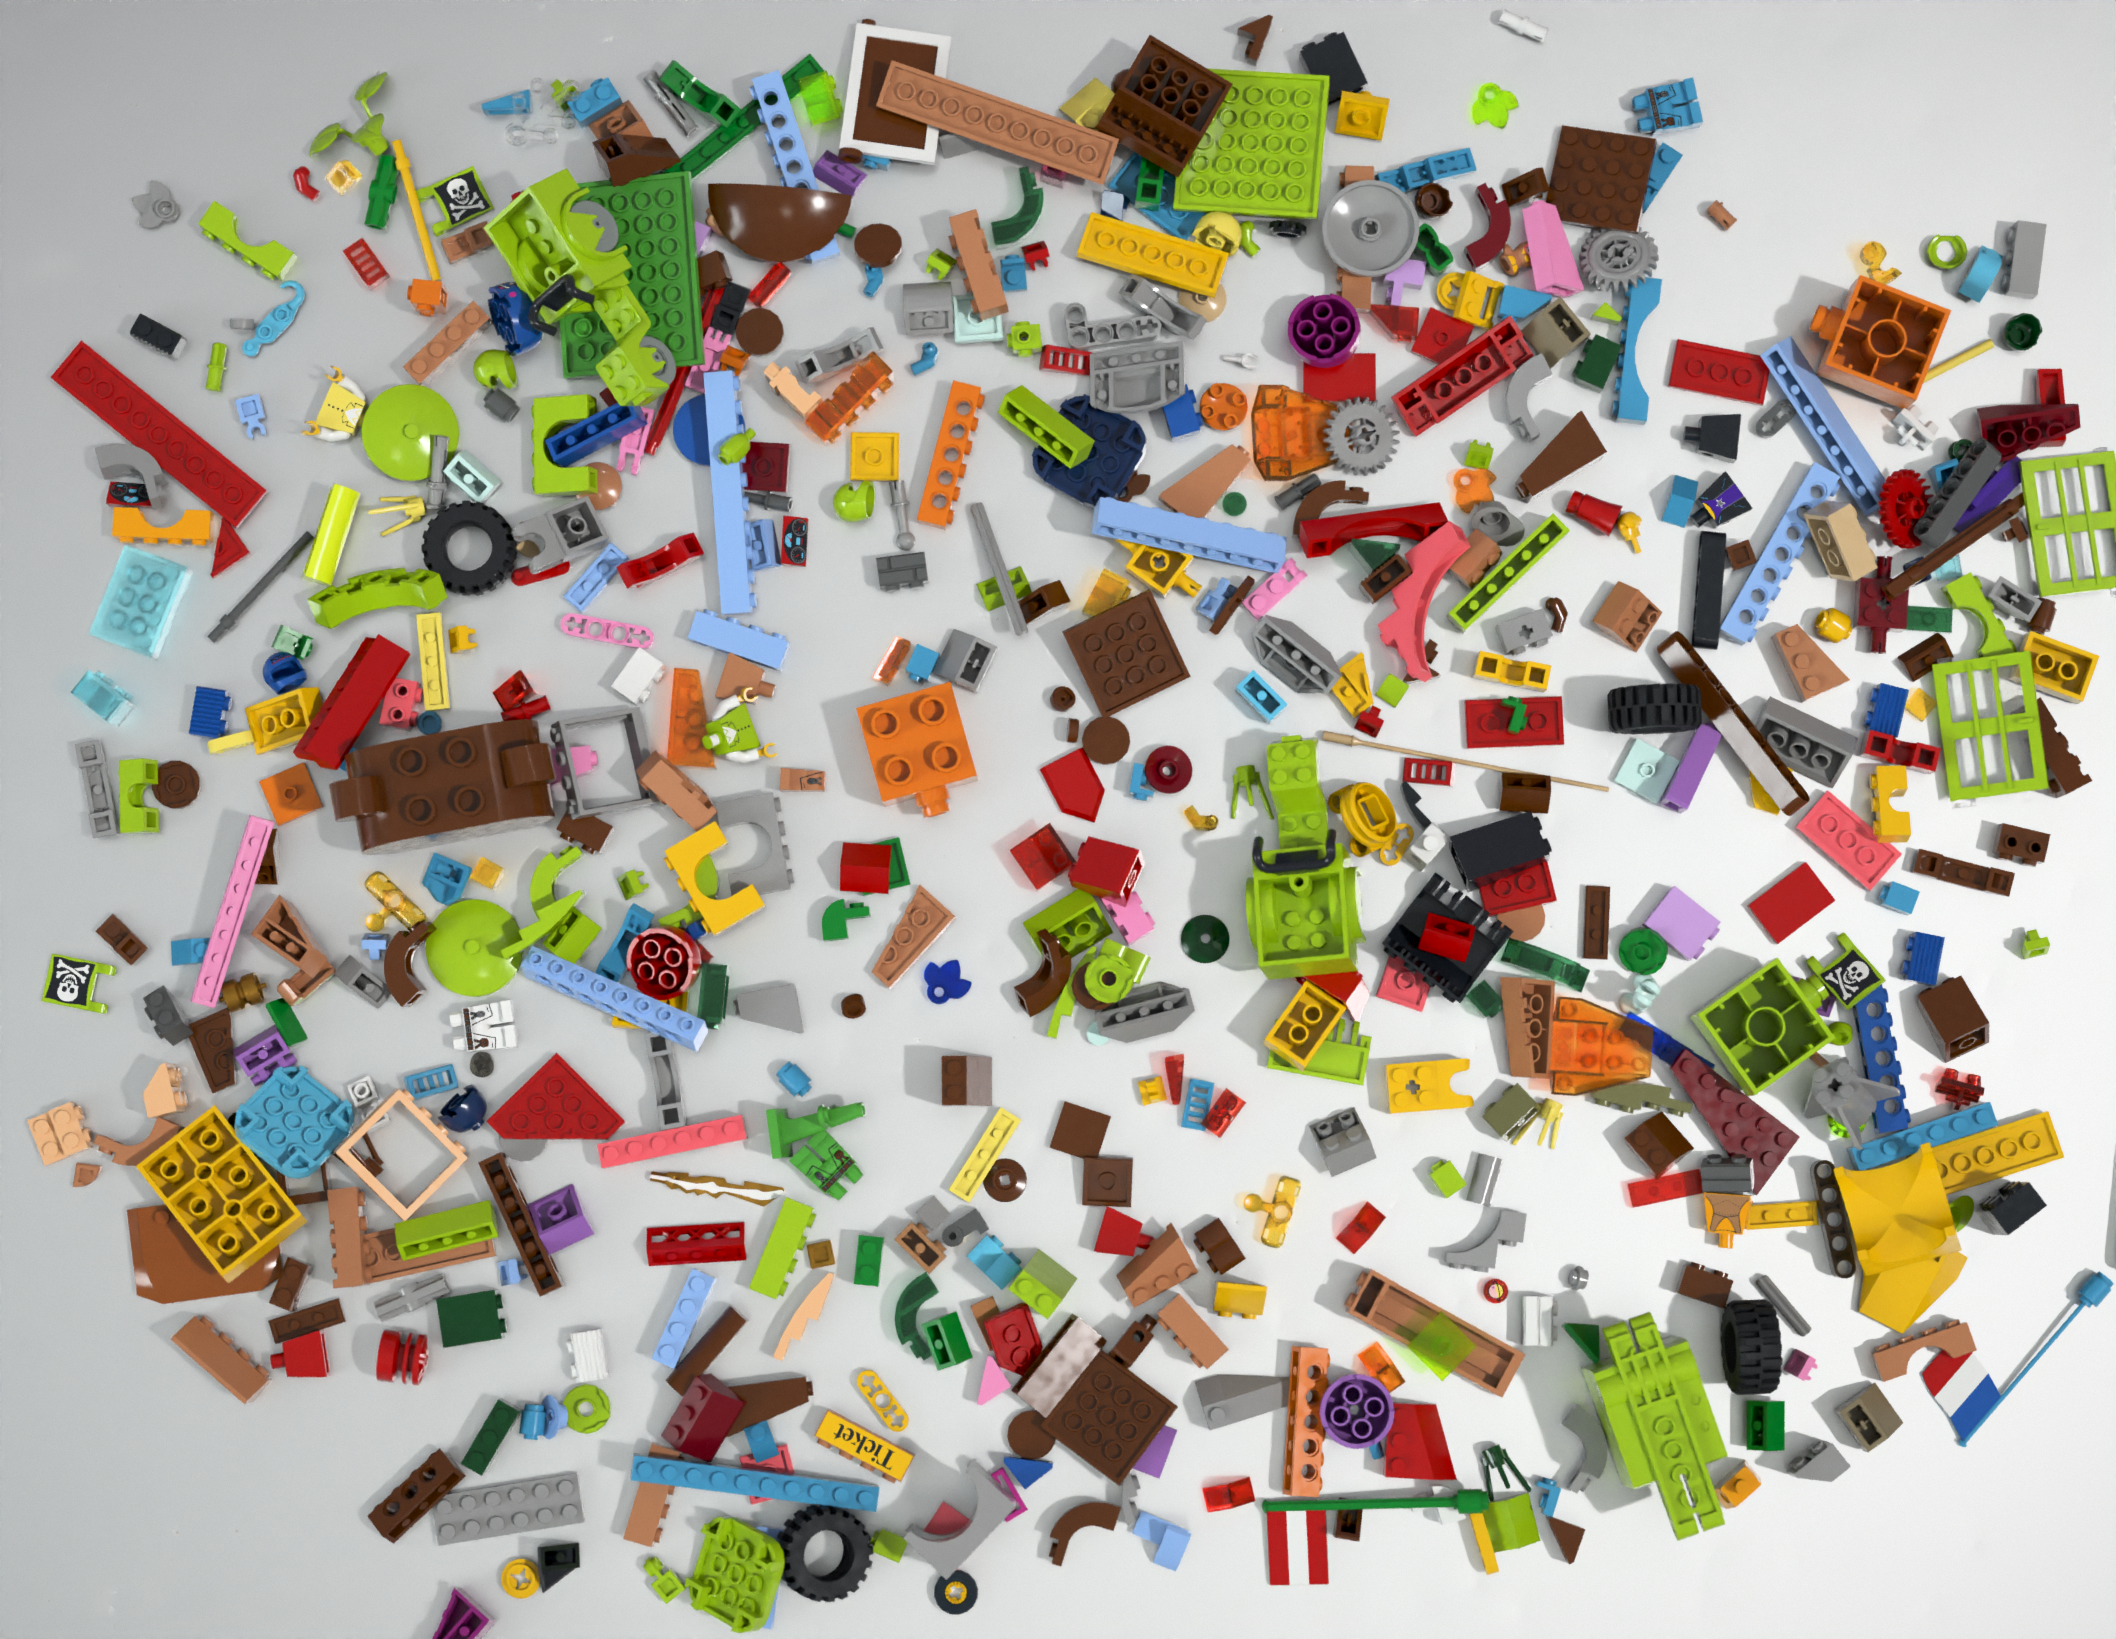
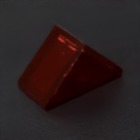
[492,670,537,712]
[1336,1201,1386,1254]
[1202,1476,1256,1513]

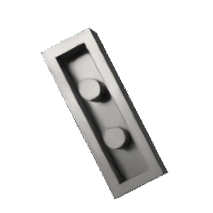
[2001,220,2047,299]

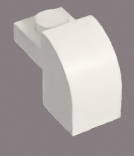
[1411,1484,1466,1525]

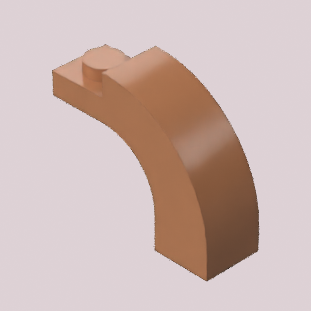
[94,1117,185,1166]

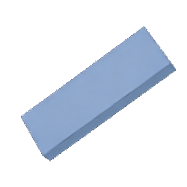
[563,542,630,613]

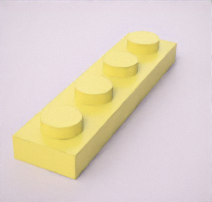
[416,612,450,711]
[949,1107,1021,1203]

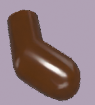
[1545,597,1568,633]

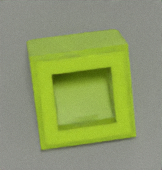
[1590,302,1622,326]
[1375,673,1410,708]

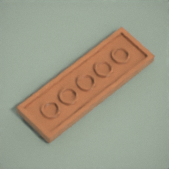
[351,1228,496,1288]

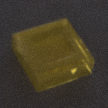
[1905,688,1937,722]

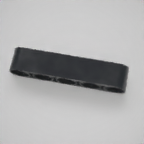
[1692,531,1726,650]

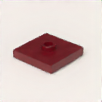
[742,442,791,493]

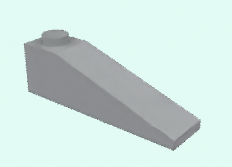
[1195,1375,1290,1430]

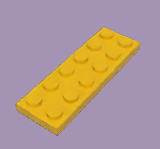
[1077,212,1229,298]
[1908,1111,2064,1195]

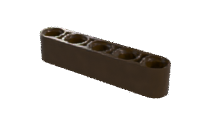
[1810,1160,1856,1279]

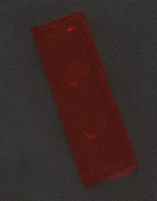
[1627,1169,1704,1208]

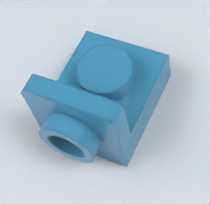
[1000,255,1027,293]
[1129,763,1154,801]
[1535,1477,1561,1517]

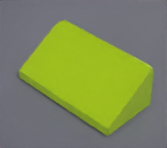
[976,566,1032,611]

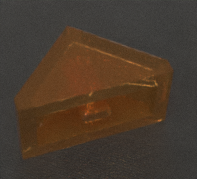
[1357,1342,1406,1393]

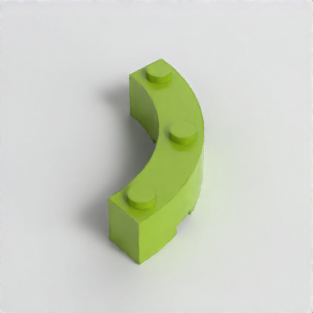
[307,568,448,629]

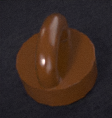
[841,994,866,1019]

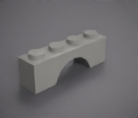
[644,1032,687,1131]

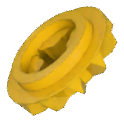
[1436,272,1464,310]
[501,1559,540,1599]

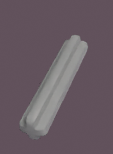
[1756,1275,1812,1337]

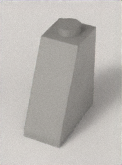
[733,984,804,1033]

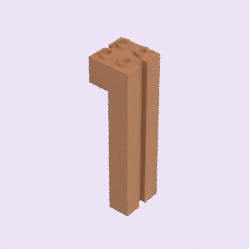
[1344,1268,1526,1397]

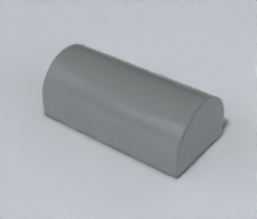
[1466,1153,1503,1207]

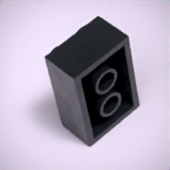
[1975,1181,2047,1235]

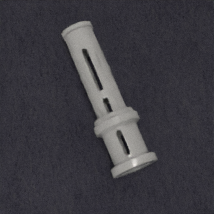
[424,435,449,510]

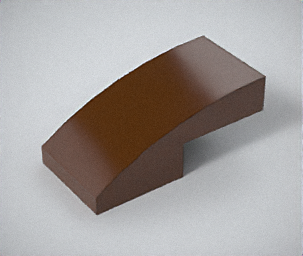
[95,913,148,966]

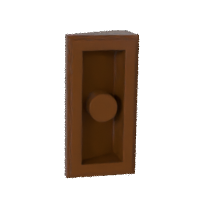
[1898,633,1954,682]

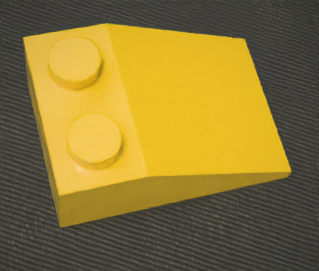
[245,687,323,755]
[1213,1281,1267,1319]

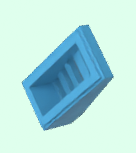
[482,89,533,115]
[404,1064,459,1102]
[1181,1078,1214,1131]

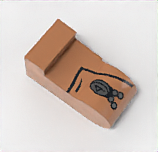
[780,768,826,792]

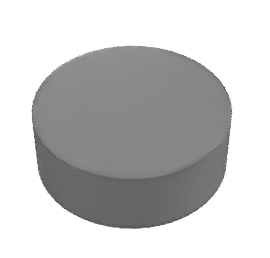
[230,318,254,330]

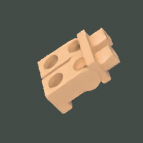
[763,362,824,423]

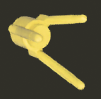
[368,495,426,536]
[1512,1098,1564,1149]

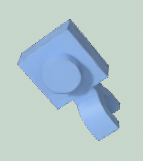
[1196,577,1237,621]

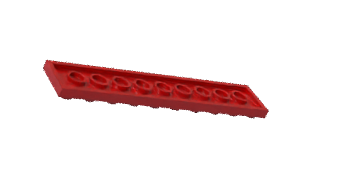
[51,340,268,529]

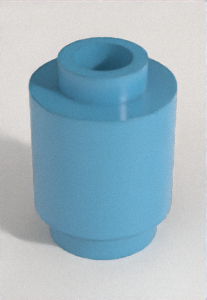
[776,1061,812,1097]
[519,1404,546,1440]

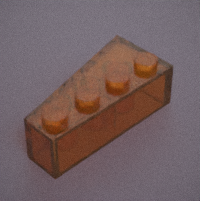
[805,351,895,446]
[667,668,717,771]

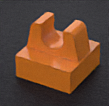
[720,346,751,376]

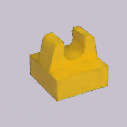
[448,625,477,654]
[1138,1076,1167,1106]

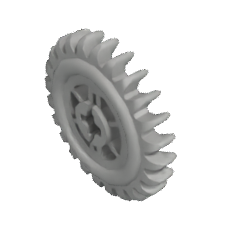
[1579,227,1659,293]
[1323,397,1400,476]

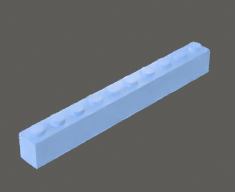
[703,370,757,615]

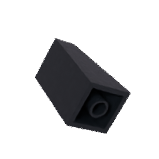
[1449,811,1552,892]

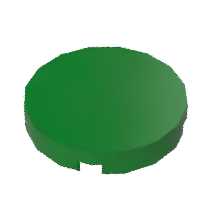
[1619,927,1668,975]

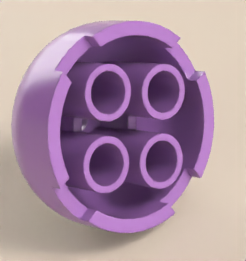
[1319,1374,1394,1449]

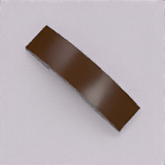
[1913,849,2015,897]

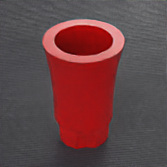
[1565,491,1623,537]

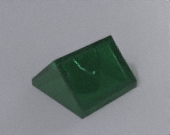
[1348,539,1400,575]

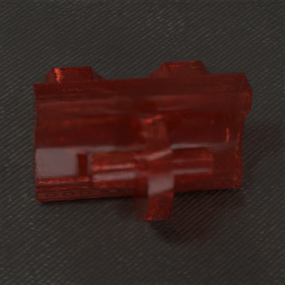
[1935,1068,1985,1111]
[1200,1088,1246,1138]

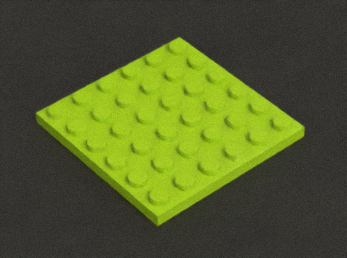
[1173,68,1330,220]

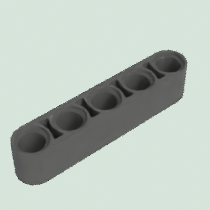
[1913,438,2002,549]

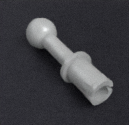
[889,480,915,551]

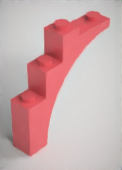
[1378,521,1471,682]

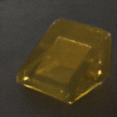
[325,160,362,196]

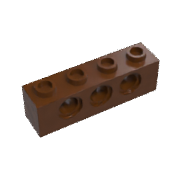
[367,1448,466,1544]

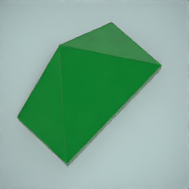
[1561,1322,1600,1364]

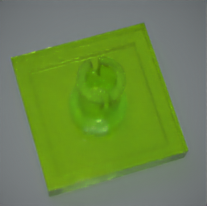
[1407,1311,1477,1381]

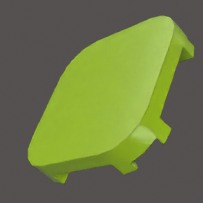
[685,1516,785,1633]

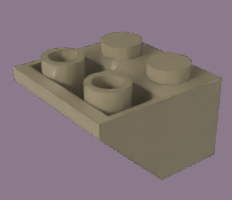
[1521,297,1591,369]
[1834,1382,1903,1452]

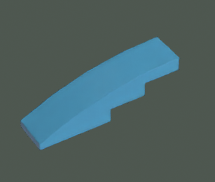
[1374,148,1477,193]

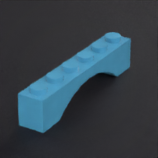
[1612,277,1662,425]
[1846,1102,1998,1171]

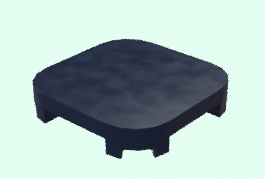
[1032,394,1147,509]

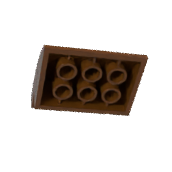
[1095,35,1233,177]

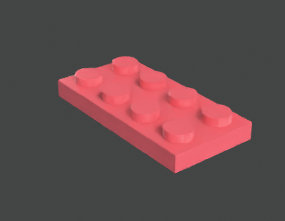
[1795,790,1902,891]

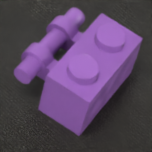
[233,1025,297,1087]

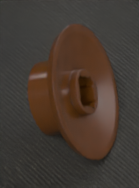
[983,1158,1027,1202]

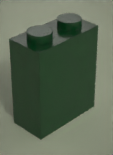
[436,1289,508,1348]

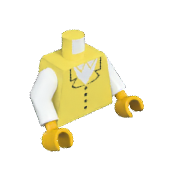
[302,366,369,442]

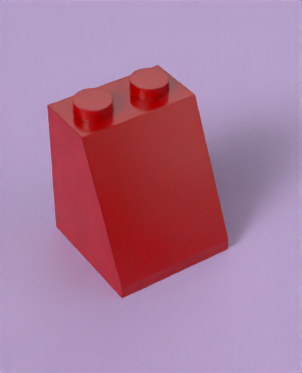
[1068,836,1145,907]

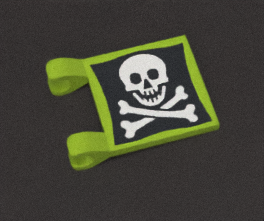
[416,166,494,237]
[1806,932,1886,1011]
[42,954,116,1014]

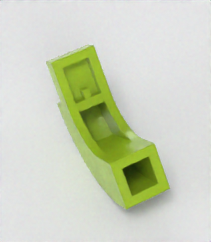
[530,846,585,920]
[658,855,719,928]

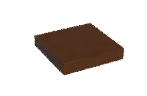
[1049,1101,1111,1159]
[1082,1156,1133,1207]

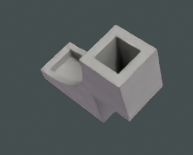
[1119,274,1207,340]
[1444,1210,1527,1273]

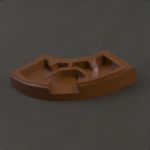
[1209,575,1255,635]

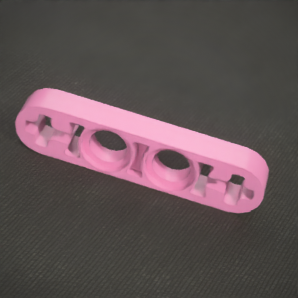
[561,613,654,649]

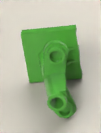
[766,1102,865,1159]

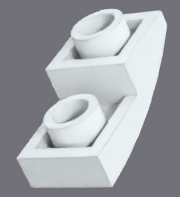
[347,1076,392,1133]

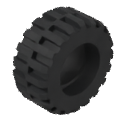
[421,500,517,596]
[1607,683,1702,734]
[1721,1299,1782,1395]
[777,1505,873,1602]

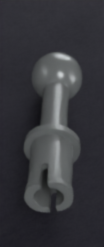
[744,491,793,512]

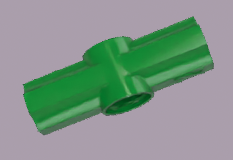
[364,155,399,230]

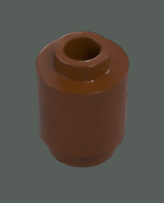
[2027,598,2057,635]

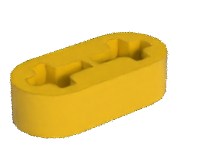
[1379,823,1414,866]

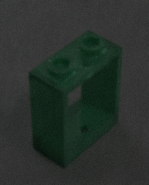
[697,963,731,1030]

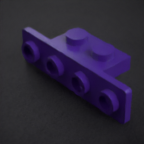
[1953,456,2022,534]

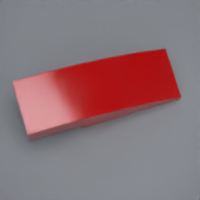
[2036,368,2066,447]

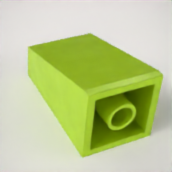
[1008,1249,1078,1320]

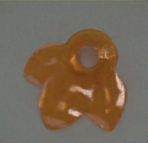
[1453,468,1497,514]

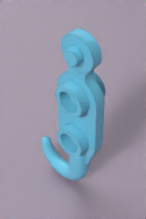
[242,280,305,357]

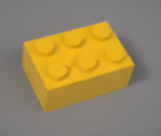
[2009,631,2099,704]
[1263,980,1347,1072]

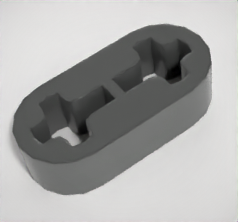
[1756,399,1796,438]

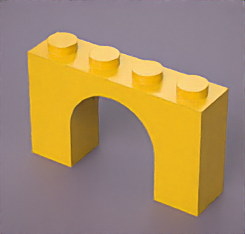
[663,821,766,936]

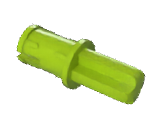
[205,343,227,392]

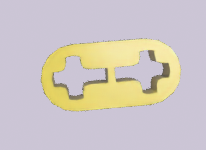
[207,730,255,755]

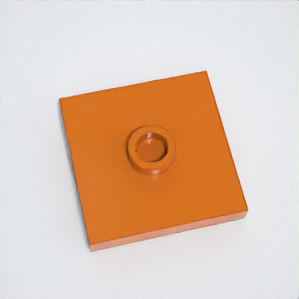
[259,762,324,826]

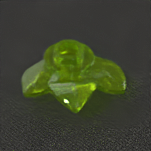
[1472,83,1519,129]

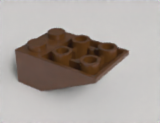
[592,134,681,187]

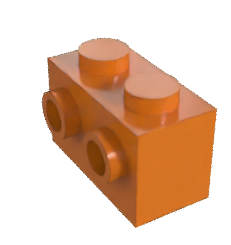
[407,279,448,317]

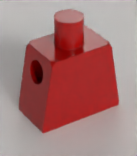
[1094,1206,1154,1256]
[270,1330,331,1377]

